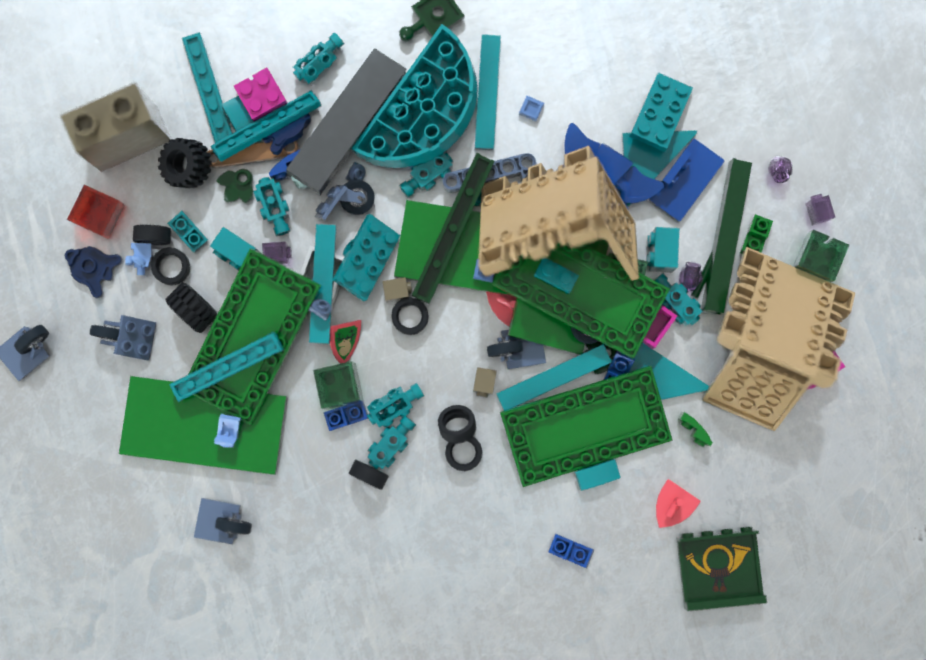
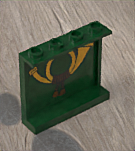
[676,527,767,611]

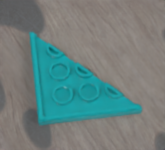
[622,130,697,207]
[629,343,709,400]

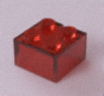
[67,185,125,239]

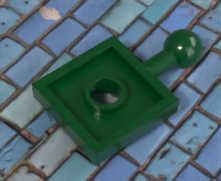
[399,0,465,41]

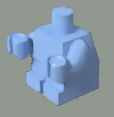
[125,243,151,275]

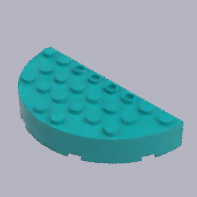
[352,24,478,168]

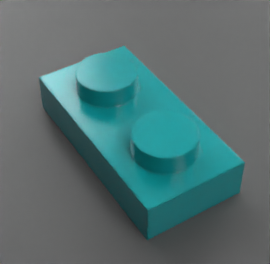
[534,257,579,294]

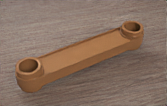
[207,141,299,168]

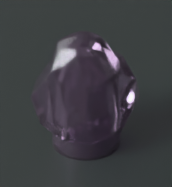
[768,156,792,183]
[679,262,703,291]

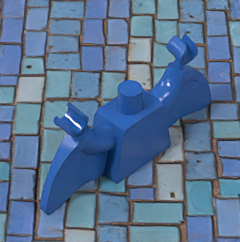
[557,123,664,211]

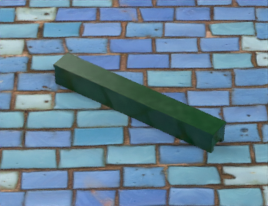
[412,153,494,304]
[701,158,752,315]

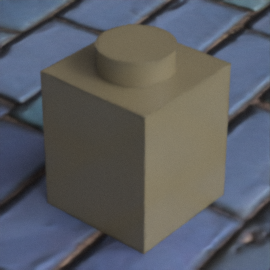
[382,277,412,302]
[473,367,497,398]

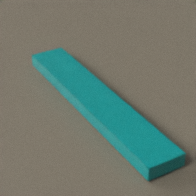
[182,32,233,143]
[475,34,501,150]
[210,90,322,162]
[309,224,337,344]
[169,332,284,402]
[497,344,612,411]

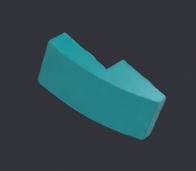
[221,96,253,132]
[167,211,208,253]
[575,459,621,491]

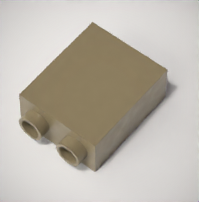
[60,83,171,172]

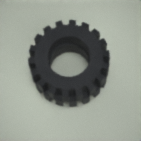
[158,138,212,188]
[165,282,217,333]

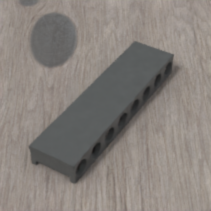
[286,48,407,196]

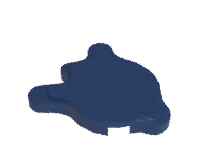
[263,113,311,155]
[64,246,123,298]

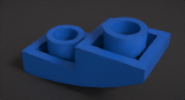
[269,150,300,181]
[603,351,636,380]
[323,400,369,431]
[548,534,594,568]

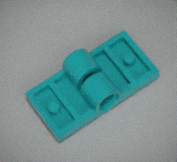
[629,72,693,152]
[332,214,400,301]

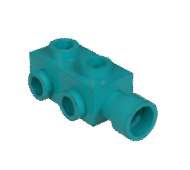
[293,32,344,84]
[399,152,453,198]
[253,177,290,236]
[654,273,703,326]
[367,383,424,428]
[367,416,416,469]

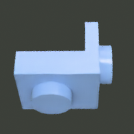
[214,414,241,448]

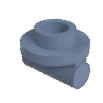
[345,162,365,181]
[309,300,331,321]

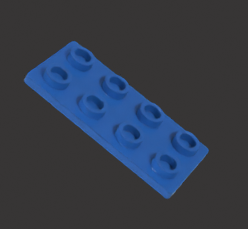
[649,139,724,222]

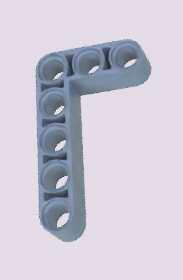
[443,153,537,193]

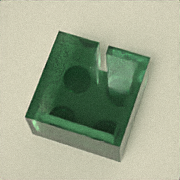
[793,229,849,282]
[313,361,364,409]

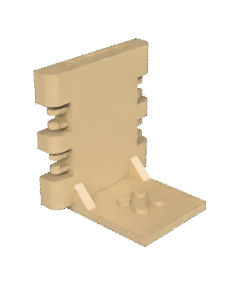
[478,146,639,281]
[702,247,855,431]

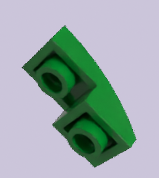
[740,214,773,254]
[678,412,712,447]

